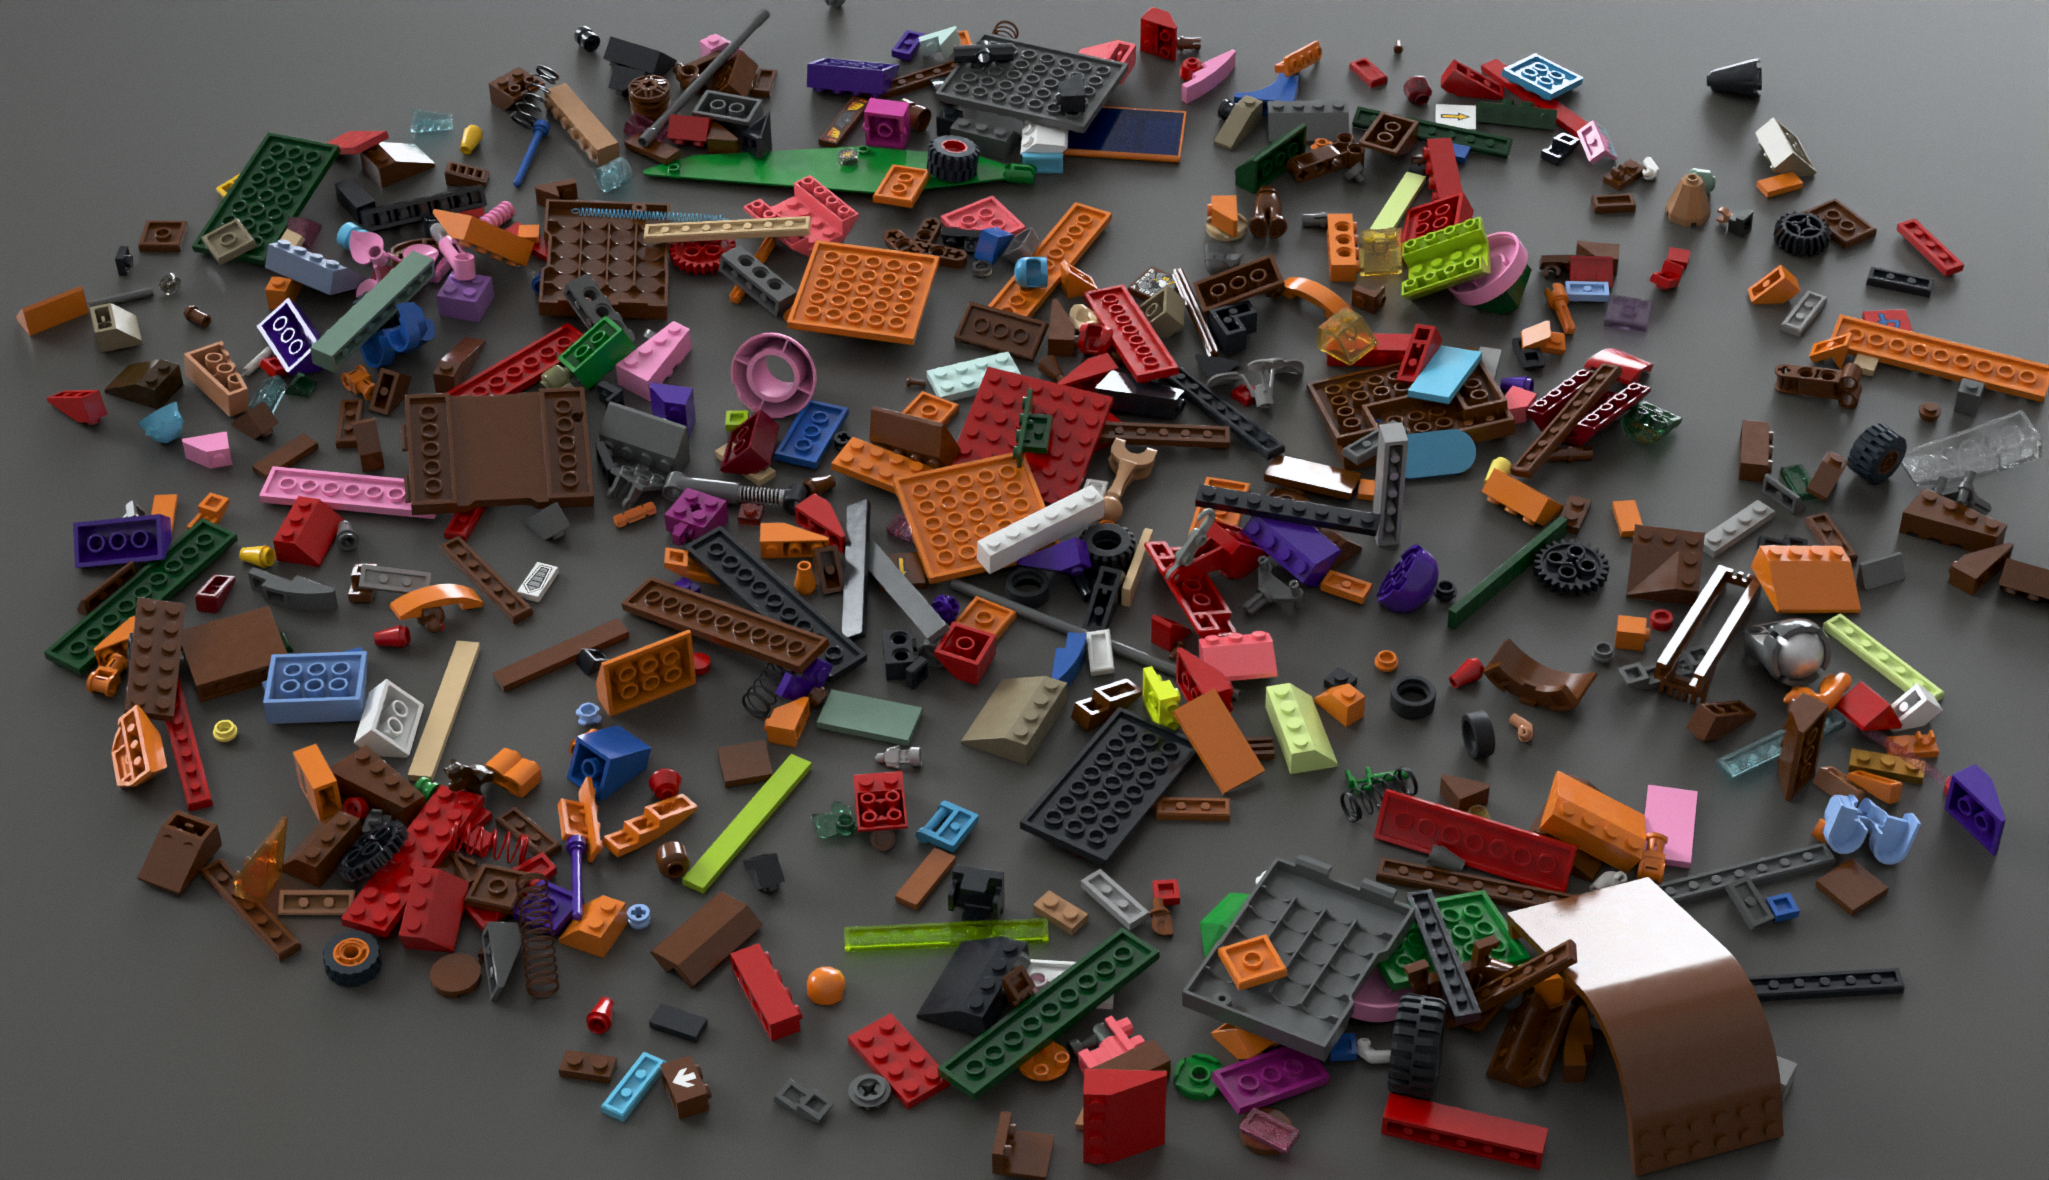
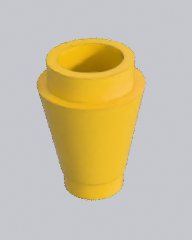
[460,125,483,155]
[239,545,275,568]

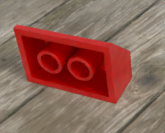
[273,496,344,567]
[399,866,470,953]

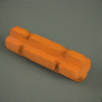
[613,502,656,528]

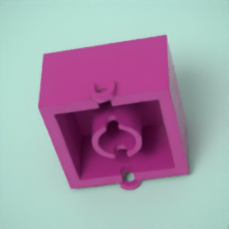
[862,98,910,150]

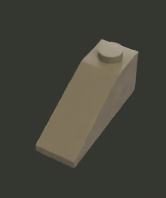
[1214,95,1263,151]

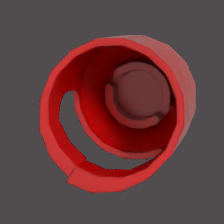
[1078,322,1115,356]

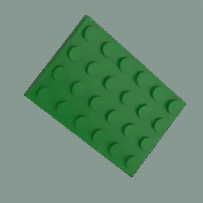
[1376,890,1531,991]

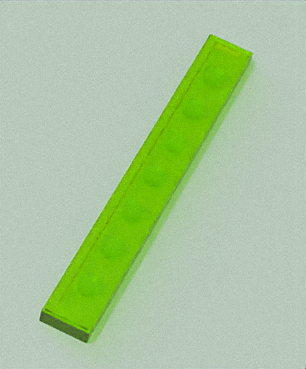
[844,918,1049,952]

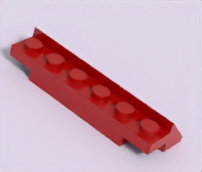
[1144,541,1237,639]

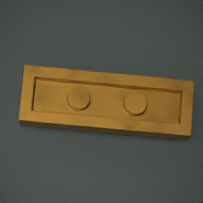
[1848,748,1926,785]

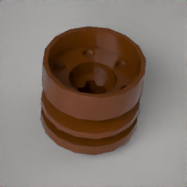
[628,75,672,127]

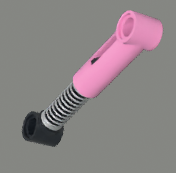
[424,214,476,280]

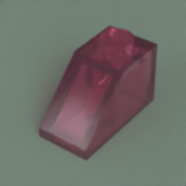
[286,217,322,247]

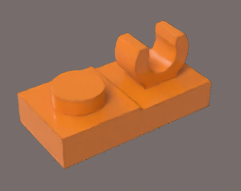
[1884,730,1939,759]

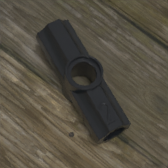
[953,40,1014,66]

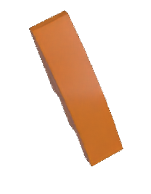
[603,793,698,858]

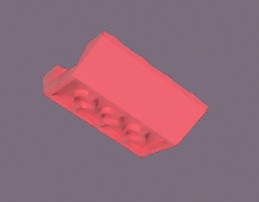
[743,175,859,258]

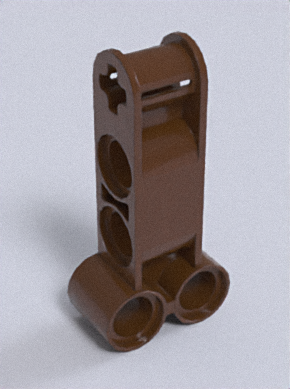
[1285,132,1365,183]
[1775,363,1862,409]

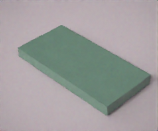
[816,690,923,746]

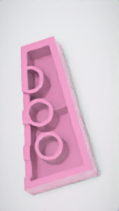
[616,321,691,401]

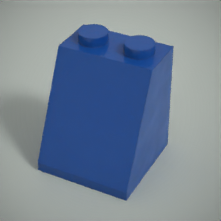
[567,725,651,801]

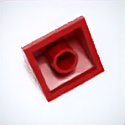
[1834,681,1902,731]

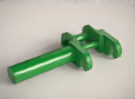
[1345,766,1409,795]

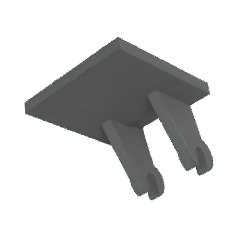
[606,464,665,510]

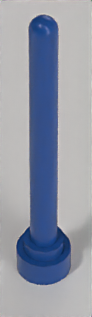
[513,119,551,187]

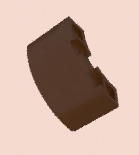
[1483,639,1598,711]

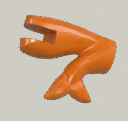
[1783,673,1852,712]

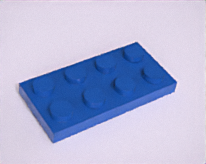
[774,400,849,469]

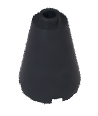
[1707,58,1762,98]

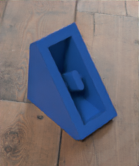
[974,227,1014,267]

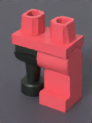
[1066,1015,1145,1075]

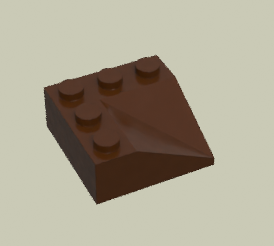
[1626,524,1705,606]

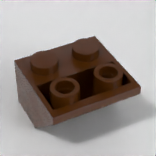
[489,67,545,111]

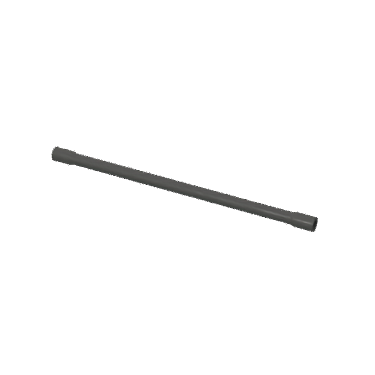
[638,8,770,147]

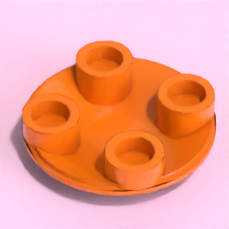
[1019,1041,1070,1081]

